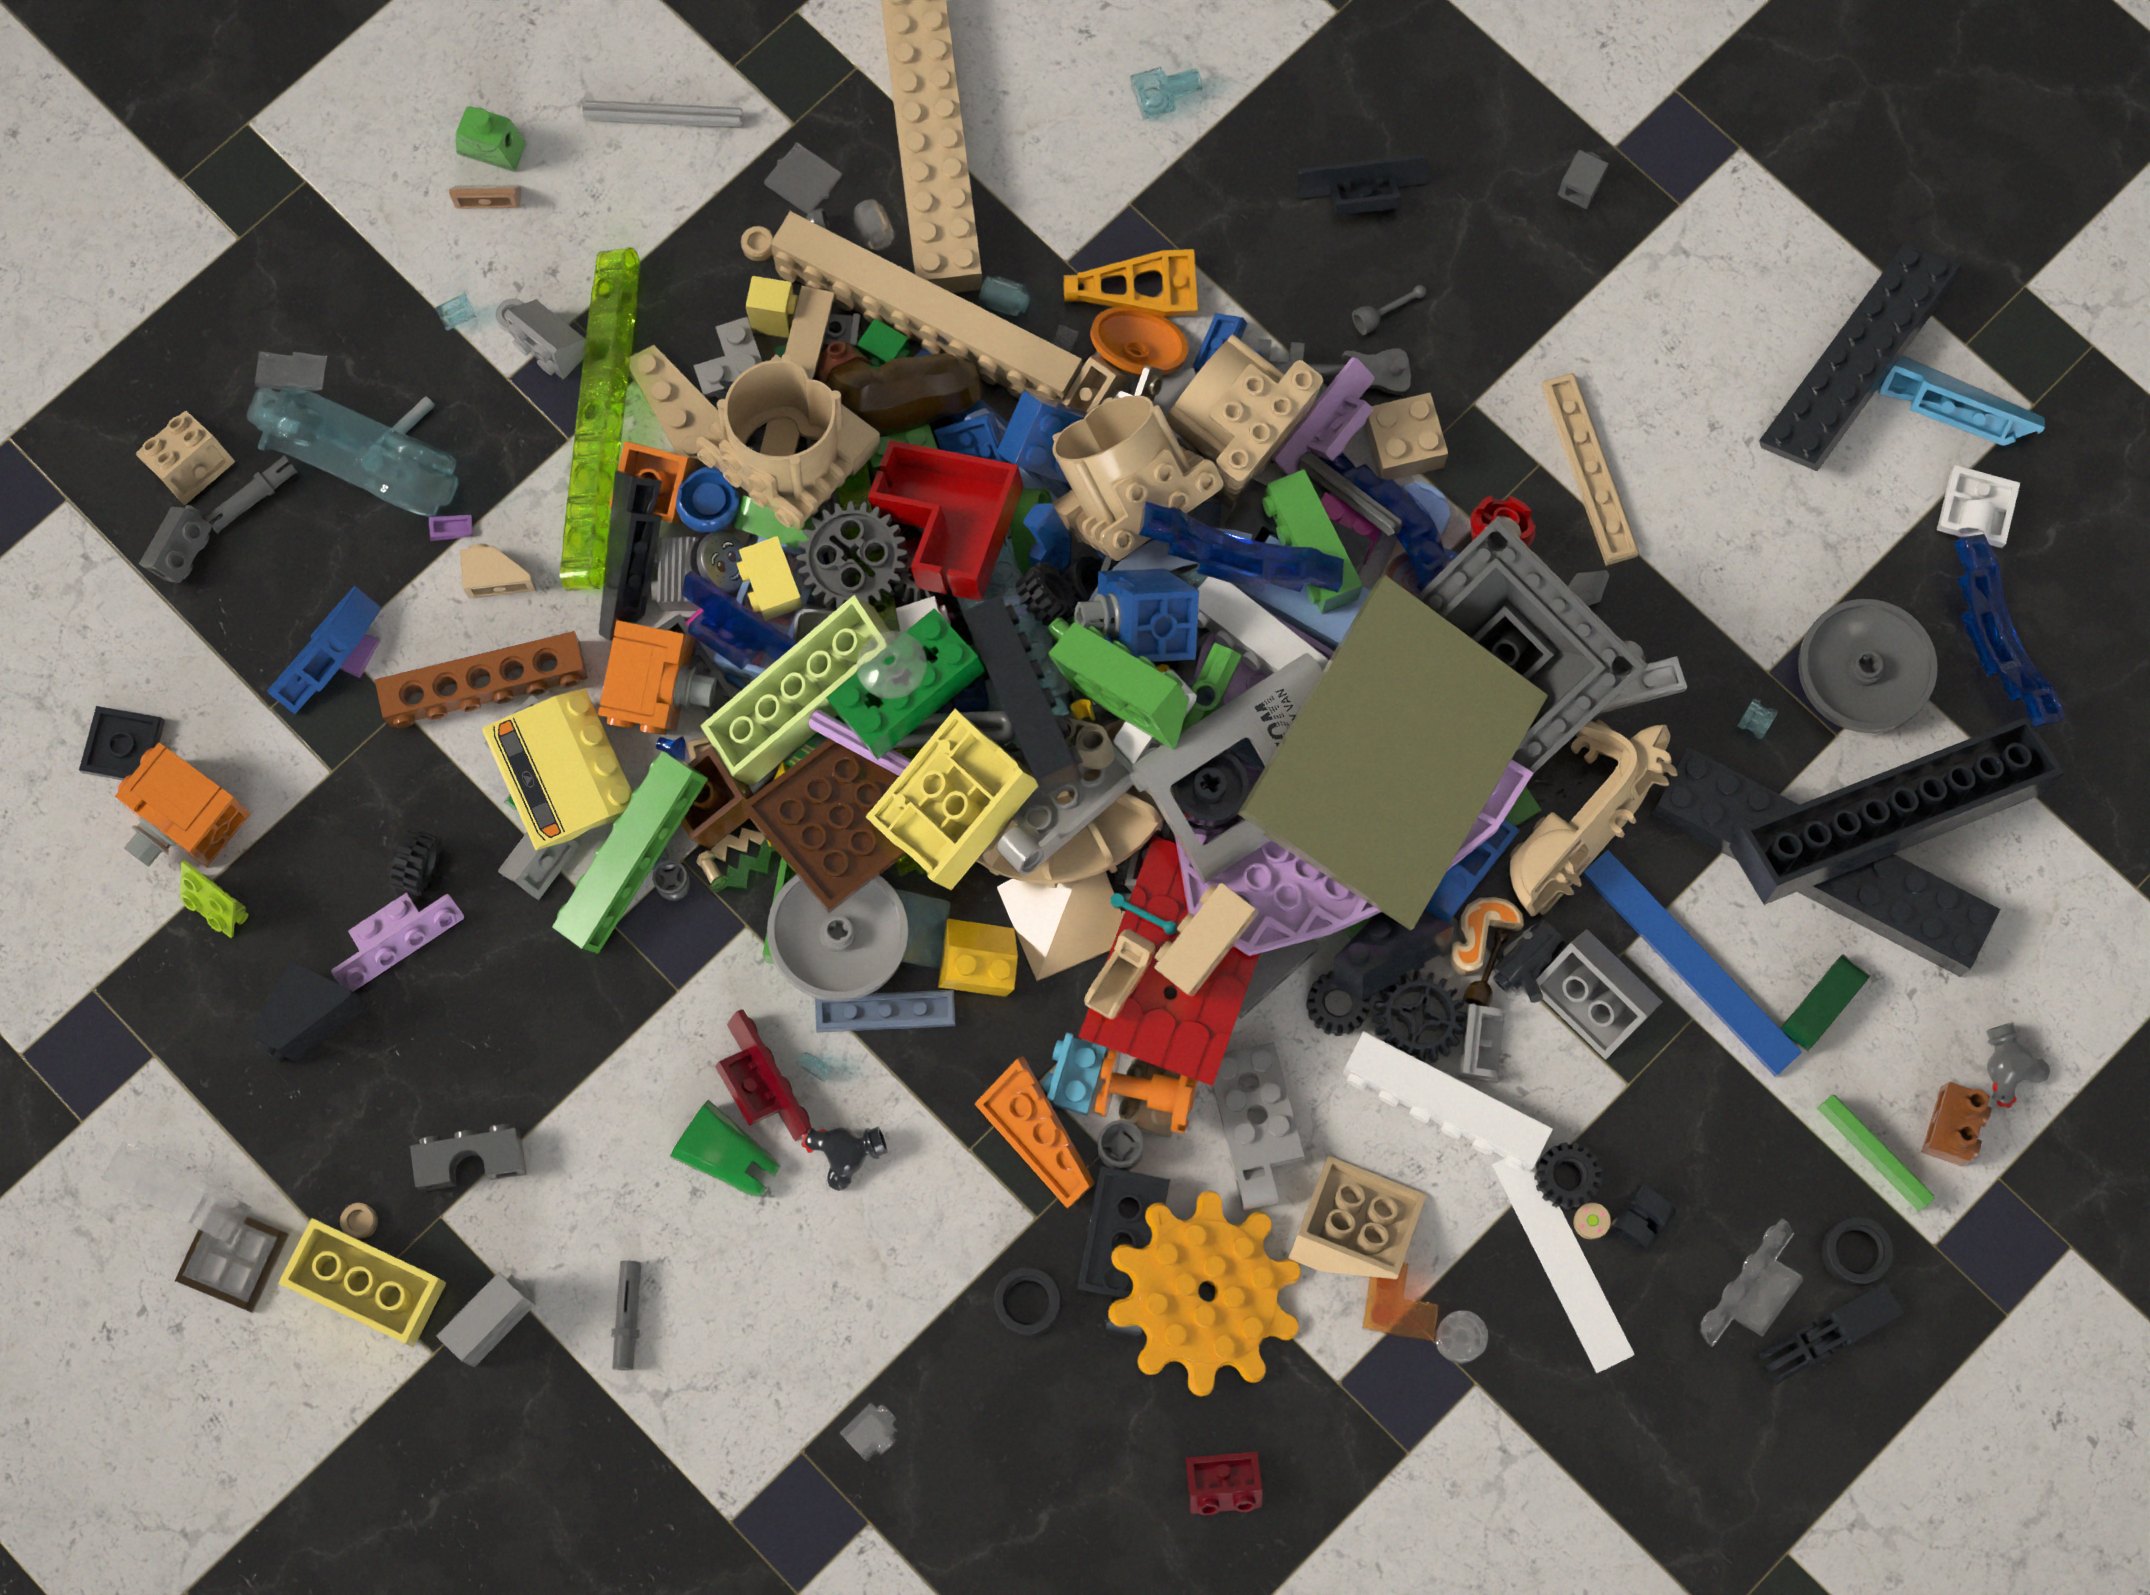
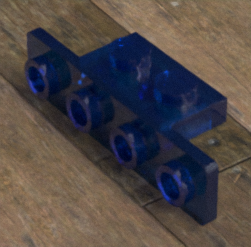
[682,571,797,670]

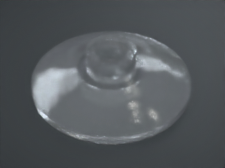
[857,631,927,699]

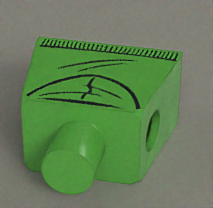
[455,106,526,172]

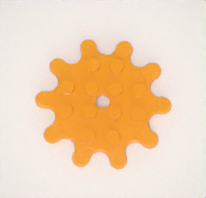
[1108,1190,1301,1396]

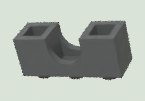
[410,1124,526,1192]

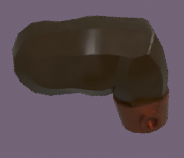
[816,341,983,437]

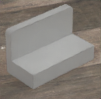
[498,832,580,900]

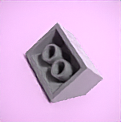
[1536,929,1663,1060]

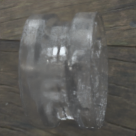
[1435,1311,1488,1364]

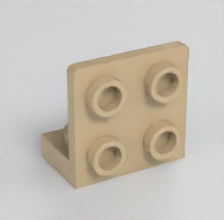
[136,411,235,505]

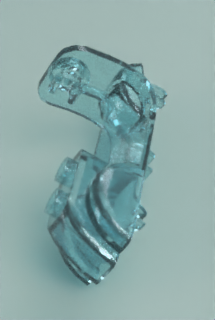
[247,385,458,517]

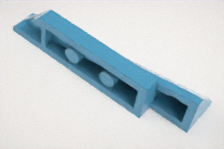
[1879,355,2045,446]

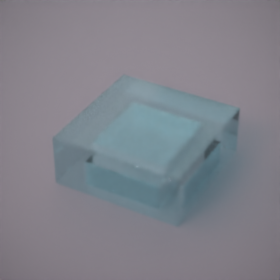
[435,293,476,331]

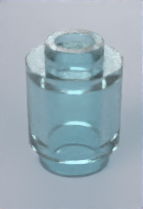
[979,275,1031,317]

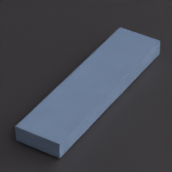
[815,990,956,1033]

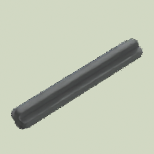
[1298,452,1403,537]

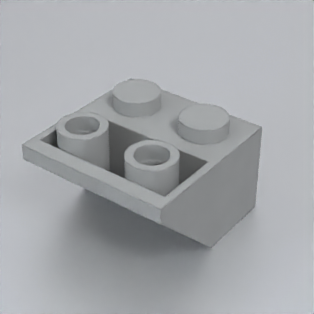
[504,299,590,380]

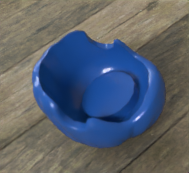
[676,467,741,534]

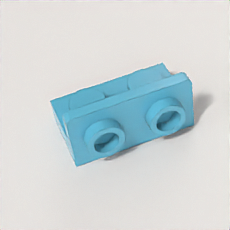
[1043,1032,1107,1116]

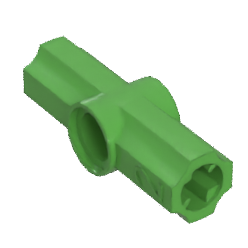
[1181,643,1242,733]

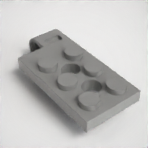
[997,745,1134,875]
[1213,1042,1304,1211]

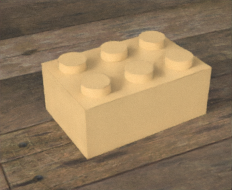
[1154,882,1259,996]

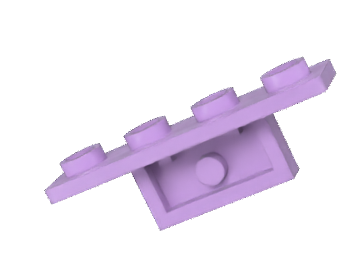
[1272,357,1374,476]
[331,893,464,992]

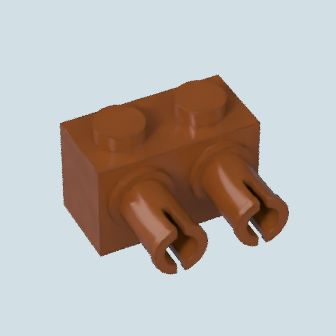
[1921,1081,1991,1167]

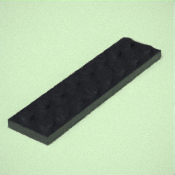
[1759,243,1963,471]

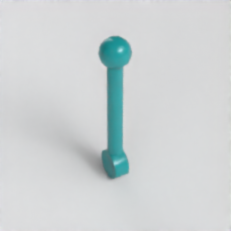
[1110,893,1177,935]

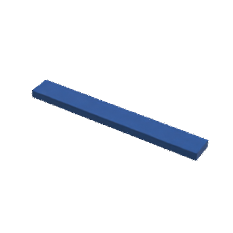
[1582,850,1802,1077]

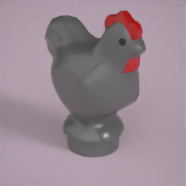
[1986,1022,2050,1108]

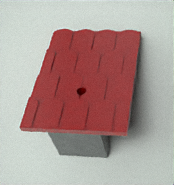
[1078,835,1260,1086]

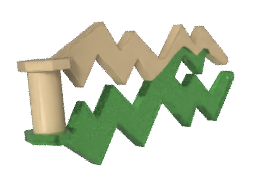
[696,828,776,892]

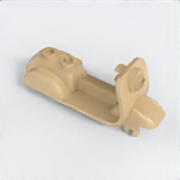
[1510,720,1678,916]

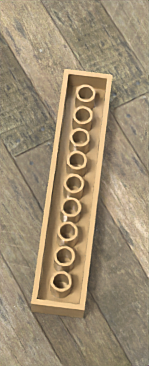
[881,0,983,293]
[770,211,1082,403]

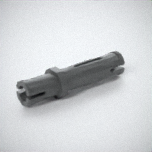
[204,456,297,534]
[611,1260,641,1371]

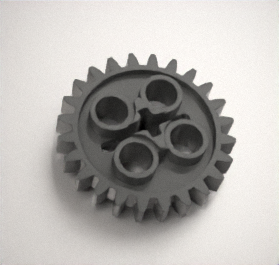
[796,501,909,609]

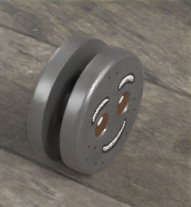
[685,531,744,597]

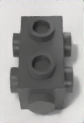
[139,505,213,583]

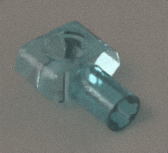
[1130,67,1203,120]

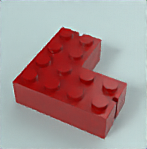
[868,440,1023,601]

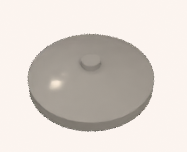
[767,875,908,1001]

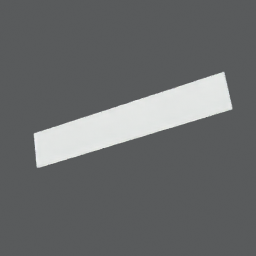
[1492,1158,1635,1373]

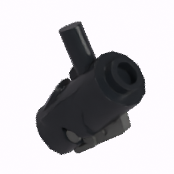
[1493,919,1567,1003]

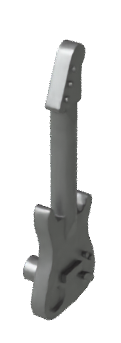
[1277,348,1411,395]

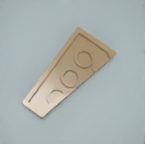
[625,345,719,468]

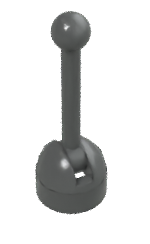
[1352,285,1426,335]

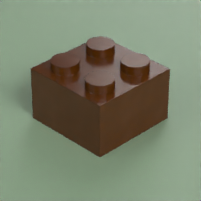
[681,746,754,849]

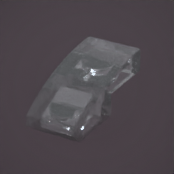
[255,351,327,391]

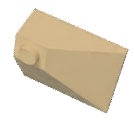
[997,871,1122,981]
[1289,1155,1426,1279]

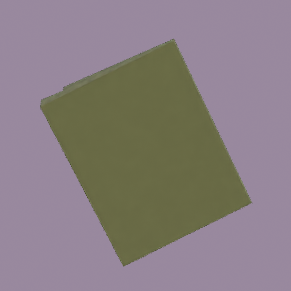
[1238,575,1548,930]

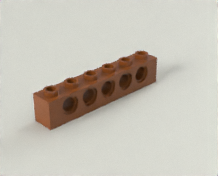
[375,631,588,728]

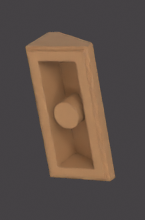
[449,185,521,209]

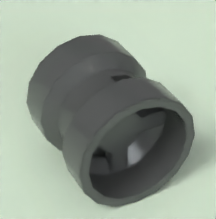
[652,860,691,901]

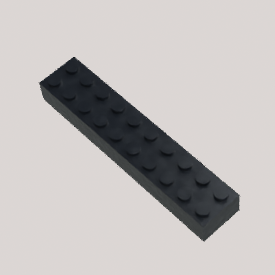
[1729,716,2065,905]
[1651,747,2001,977]

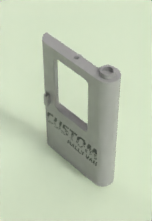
[1130,653,1323,884]

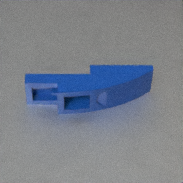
[267,586,381,714]
[1424,819,1520,923]

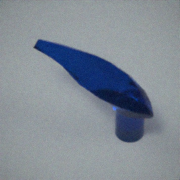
[656,736,686,761]

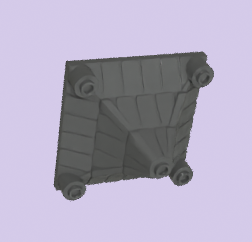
[1416,516,1648,773]

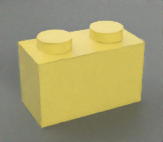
[746,276,798,338]
[736,536,803,621]

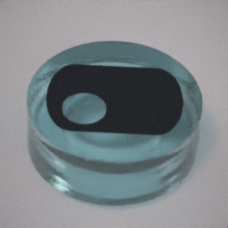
[796,1052,832,1082]

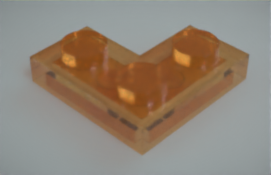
[1362,1263,1439,1341]

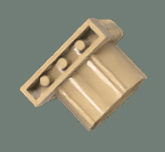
[1166,334,1323,510]
[696,353,880,531]
[1052,395,1223,561]

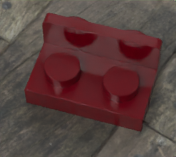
[1186,1452,1262,1516]

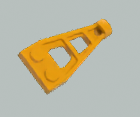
[1064,249,1198,317]

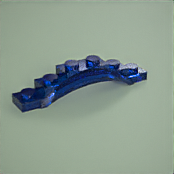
[1318,452,1450,591]
[1139,501,1344,593]
[1954,534,2066,727]

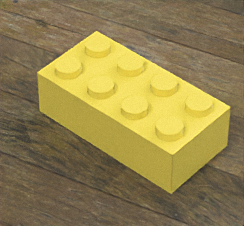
[278,1219,446,1348]

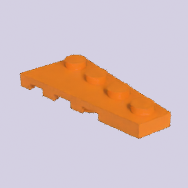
[975,1056,1095,1208]

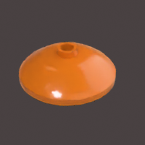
[1090,306,1188,376]

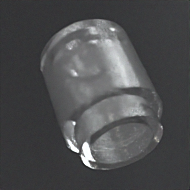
[854,199,895,250]

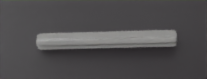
[582,100,743,127]

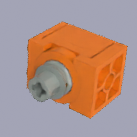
[598,620,717,735]
[114,742,250,868]

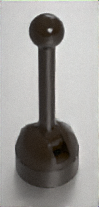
[1462,929,1509,1007]

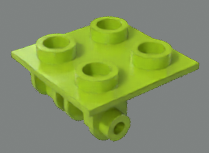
[180,860,249,938]

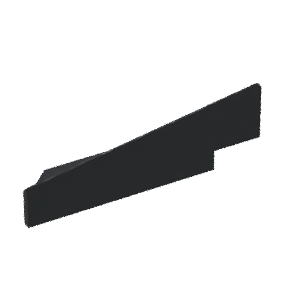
[599,471,662,641]

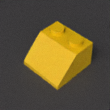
[938,919,1018,997]

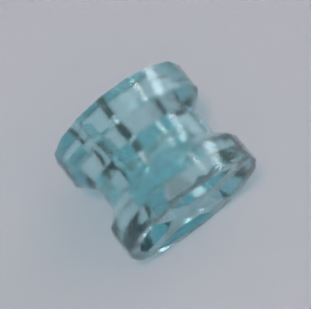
[1737,697,1778,740]

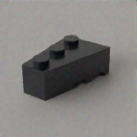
[1333,910,1453,1001]

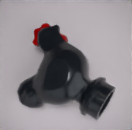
[801,1126,888,1191]

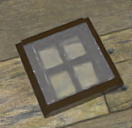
[175,1202,289,1313]

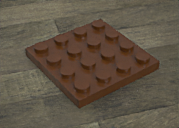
[741,738,907,913]

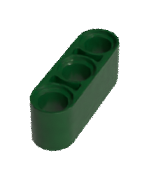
[1780,954,1870,1051]

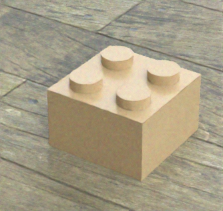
[1364,392,1448,483]

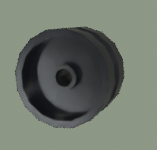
[1170,750,1249,836]

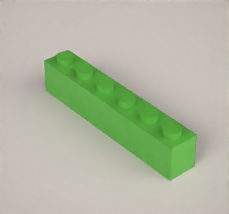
[552,751,708,953]

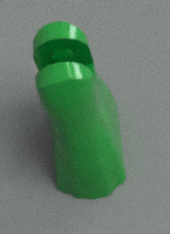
[670,1100,780,1197]

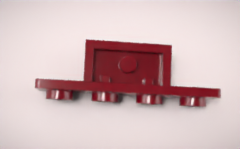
[715,1009,811,1141]

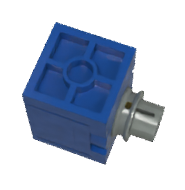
[1074,568,1199,662]

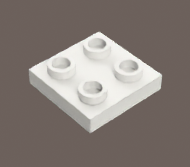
[1937,465,2020,548]

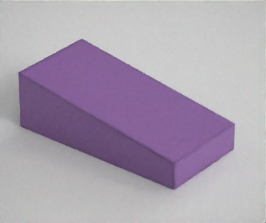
[429,515,473,541]
[340,634,380,678]

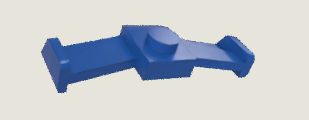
[1023,503,1072,573]

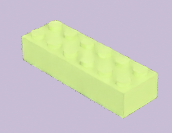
[700,595,895,787]

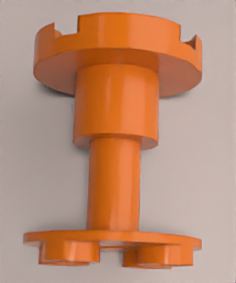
[1094,1049,1198,1134]

